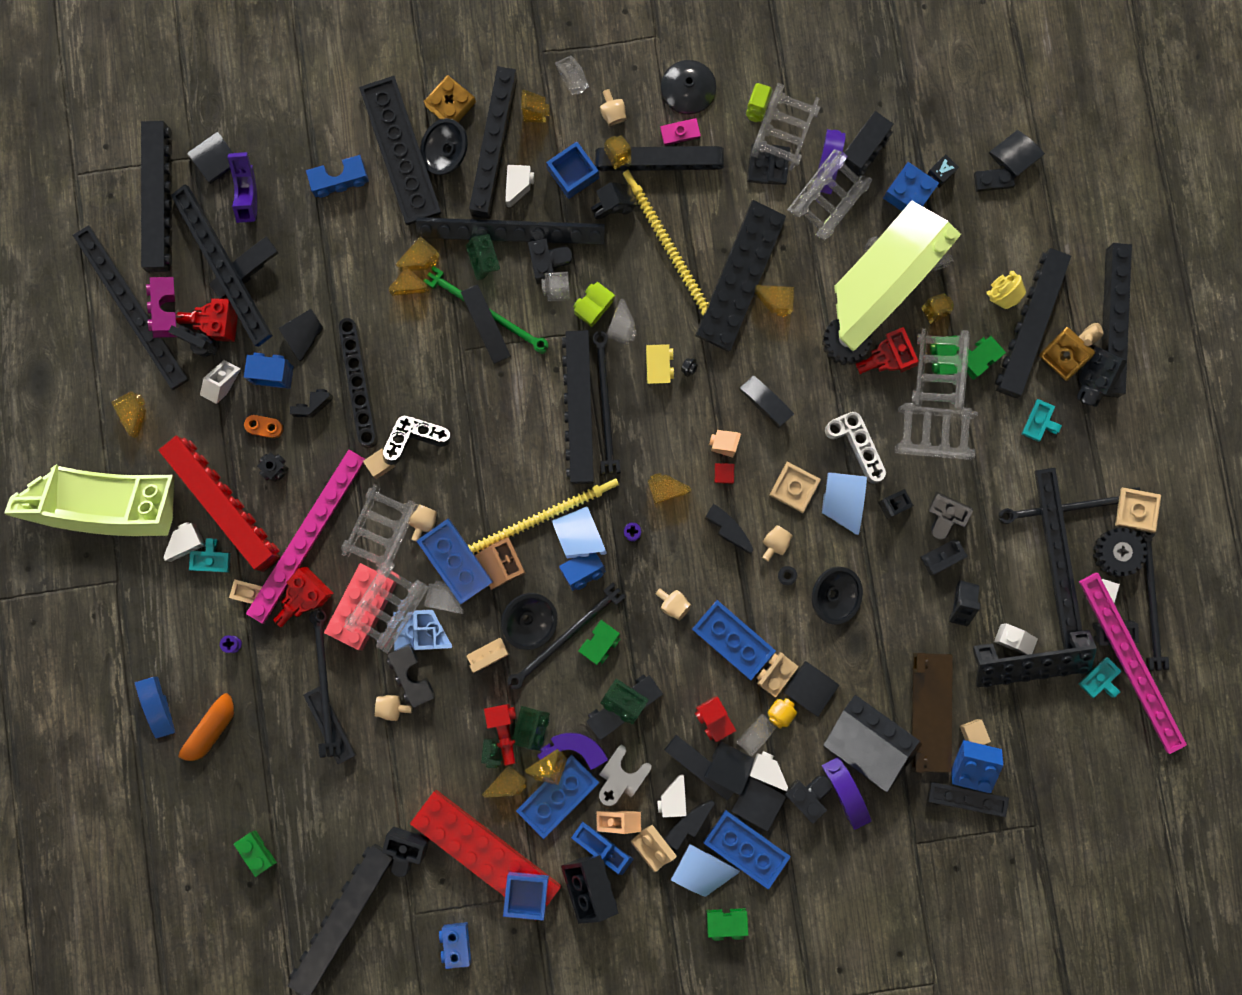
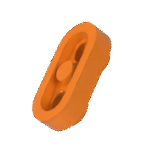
[244,415,283,438]

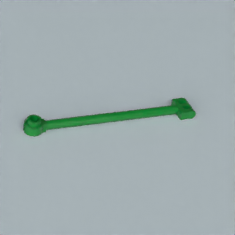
[423,266,549,354]

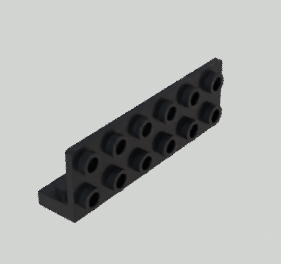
[973,630,1097,688]

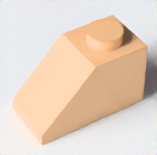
[709,430,741,458]
[597,811,641,834]

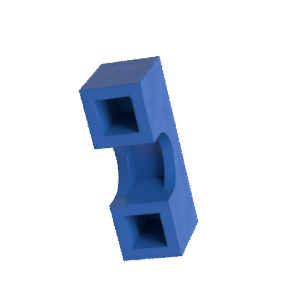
[306,155,369,198]

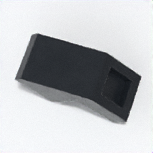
[290,389,333,418]

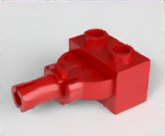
[176,298,238,342]
[855,327,919,374]
[273,567,333,627]
[484,704,516,765]

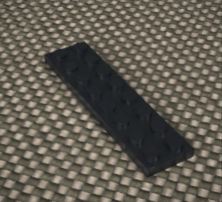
[359,76,442,226]
[695,200,786,352]

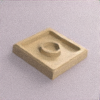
[769,462,821,513]
[1115,487,1161,533]

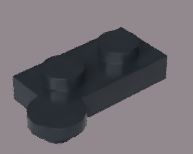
[974,167,1015,192]

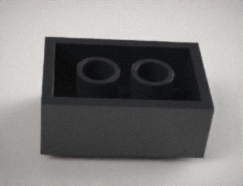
[838,111,894,180]
[561,855,619,924]

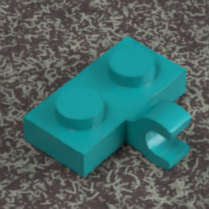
[1021,399,1062,442]
[189,538,231,572]
[1078,657,1122,698]

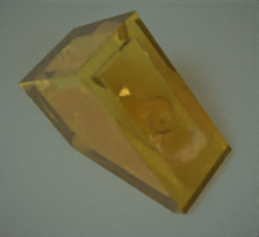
[521,90,550,122]
[604,135,631,169]
[395,237,440,272]
[754,285,794,316]
[922,293,954,324]
[111,391,146,438]
[647,473,691,504]
[482,764,527,798]

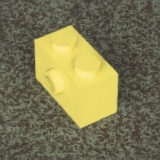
[646,344,674,384]

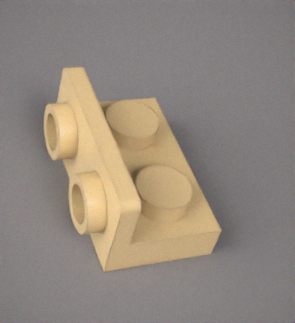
[467,638,510,673]
[757,652,799,698]
[631,825,677,872]

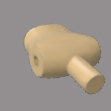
[600,89,627,126]
[1078,323,1104,346]
[409,505,438,542]
[762,525,793,562]
[656,589,691,621]
[375,695,413,721]

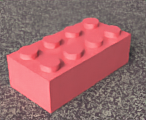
[324,563,398,651]

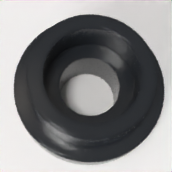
[681,358,698,377]
[778,566,797,585]

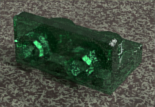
[466,234,500,280]
[600,679,649,724]
[512,706,550,751]
[481,737,504,768]

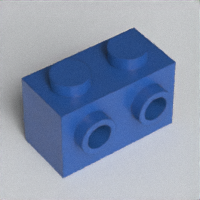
[559,552,606,591]
[439,922,471,969]

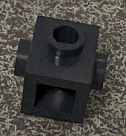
[257,452,289,482]

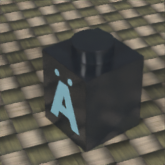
[927,154,959,188]

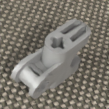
[599,744,652,806]

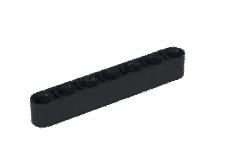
[595,146,724,171]
[339,318,378,448]

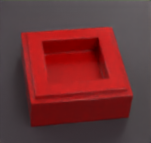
[715,463,734,484]

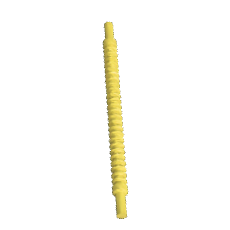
[623,170,709,315]
[468,479,619,554]

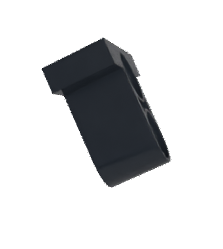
[949,580,980,627]

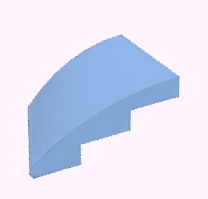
[822,473,867,535]
[552,506,607,558]
[393,610,452,650]
[671,844,740,897]

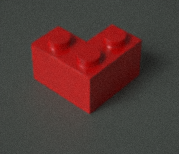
[695,696,736,742]

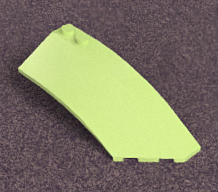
[834,201,961,351]

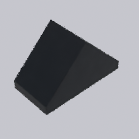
[878,489,914,519]

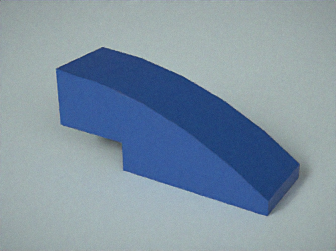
[134,677,175,739]
[571,822,634,875]

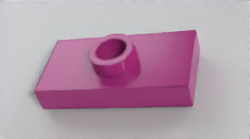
[660,118,701,146]

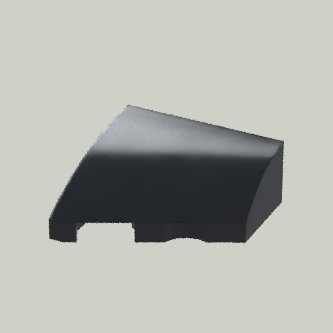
[279,309,323,361]

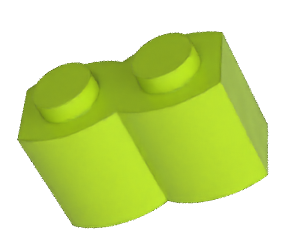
[746,83,772,122]
[573,282,615,327]

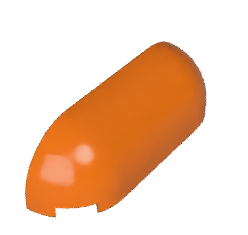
[178,693,234,761]

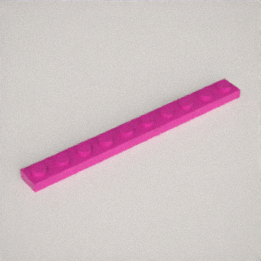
[246,450,365,624]
[1079,573,1187,754]

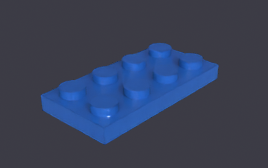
[417,518,493,604]
[692,600,776,680]
[516,755,599,839]
[703,810,791,890]

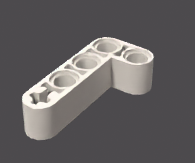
[825,412,886,484]

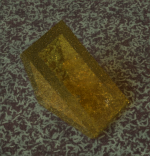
[389,267,429,296]
[525,749,567,785]

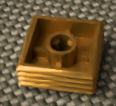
[424,75,476,122]
[1039,327,1095,381]

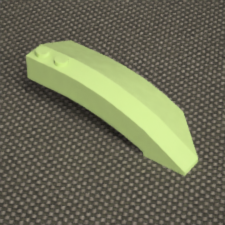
[5,464,174,536]

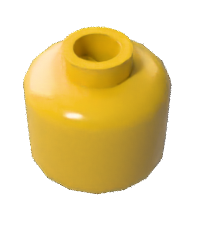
[768,698,797,729]

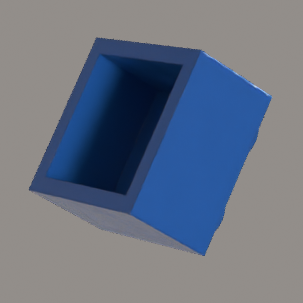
[546,141,599,199]
[883,162,939,211]
[244,353,294,389]
[952,740,1003,793]
[503,872,549,920]

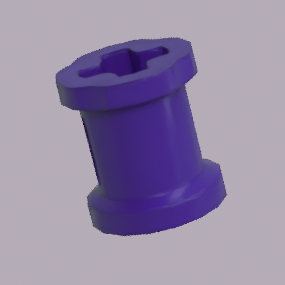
[624,523,641,541]
[220,635,242,653]

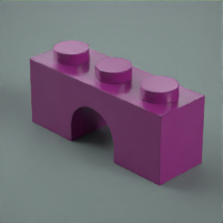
[146,277,176,338]

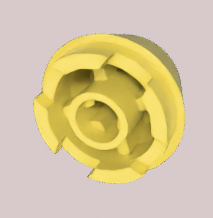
[987,271,1026,309]

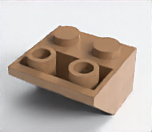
[475,537,526,590]

